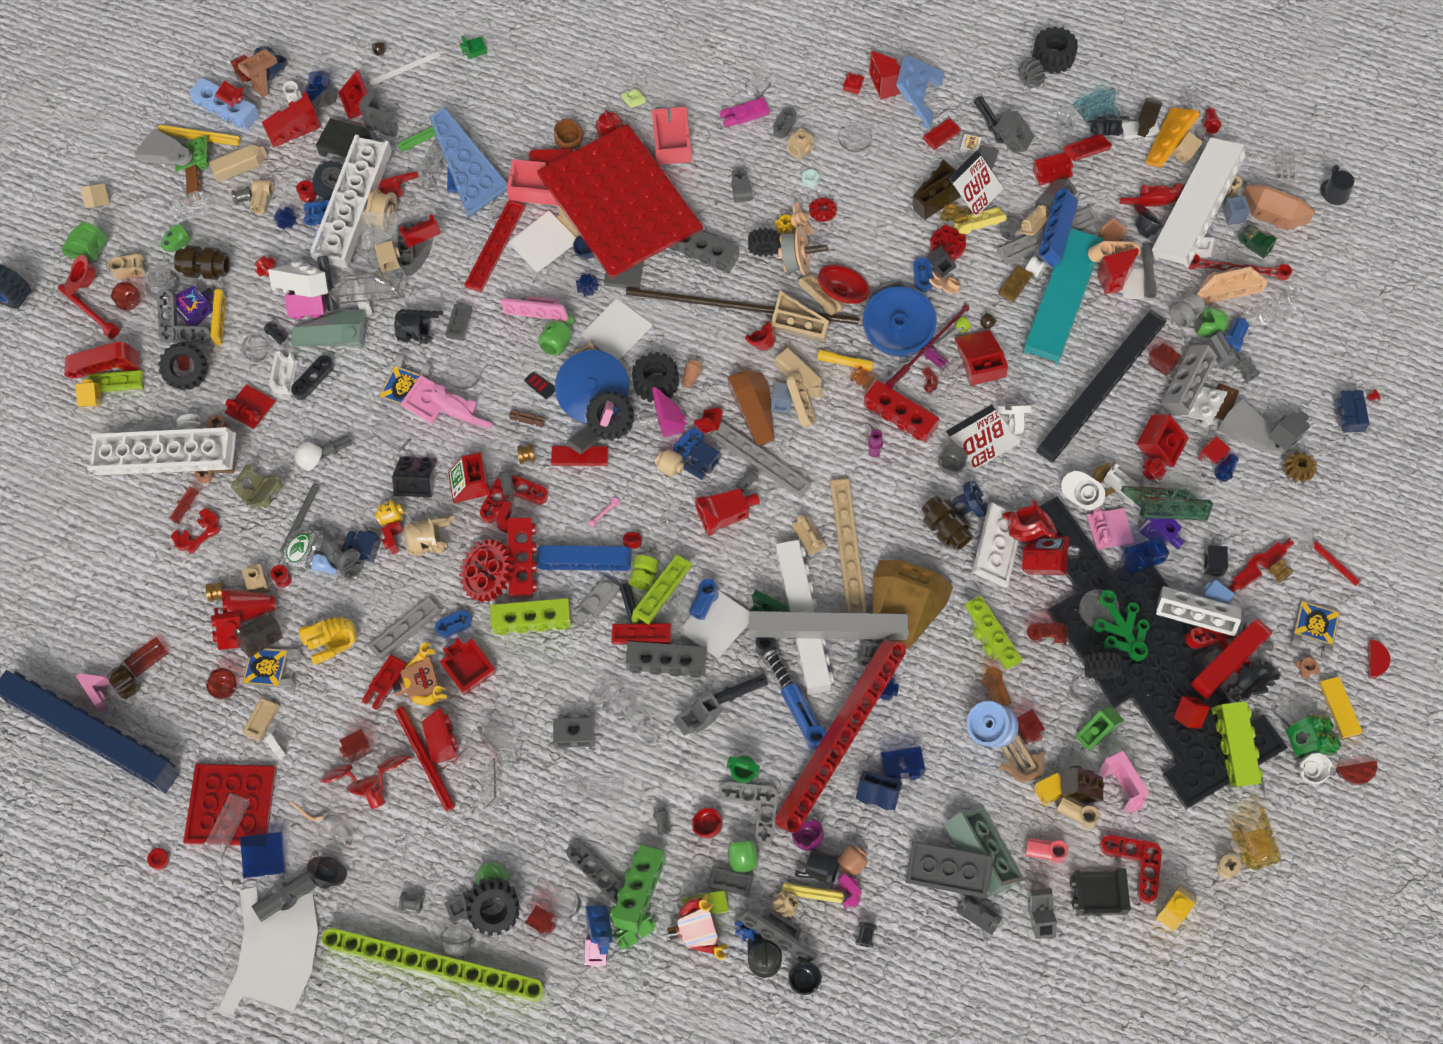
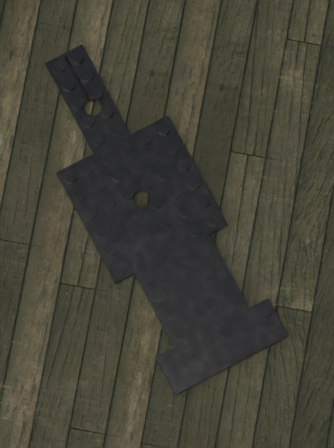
[1039,496,1288,810]

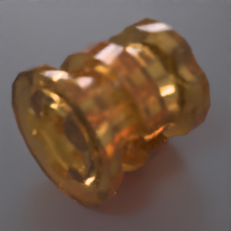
[850,366,875,390]

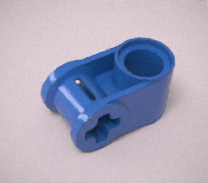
[303,200,334,226]

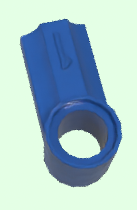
[1225,318,1250,353]
[688,579,719,620]

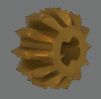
[1283,450,1317,484]

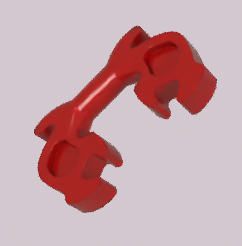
[171,508,221,554]

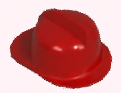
[596,109,623,138]
[65,255,95,295]

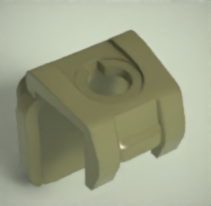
[231,465,283,508]

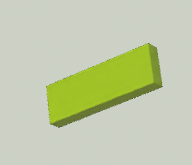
[87,370,144,392]

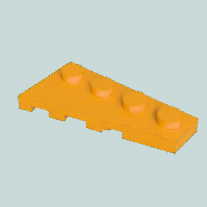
[1145,107,1200,168]

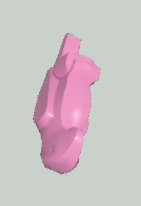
[430,385,492,428]

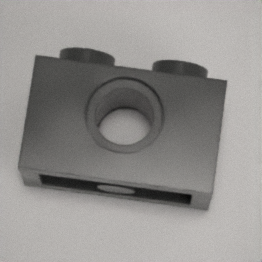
[995,111,1035,153]
[553,715,595,748]

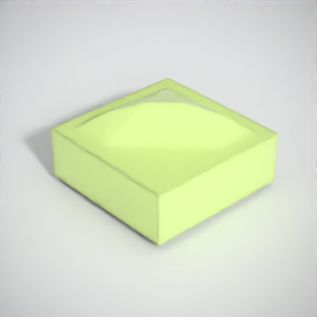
[622,89,646,108]

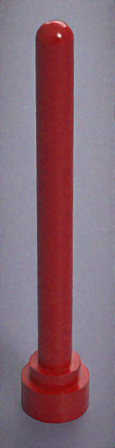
[58,284,120,339]

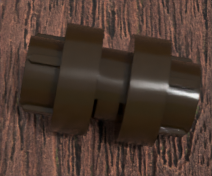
[174,245,230,280]
[921,495,973,551]

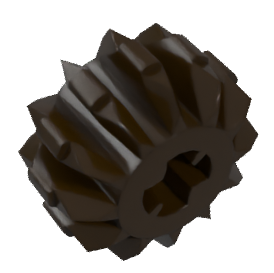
[107,665,140,700]

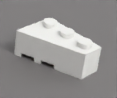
[268,260,328,297]

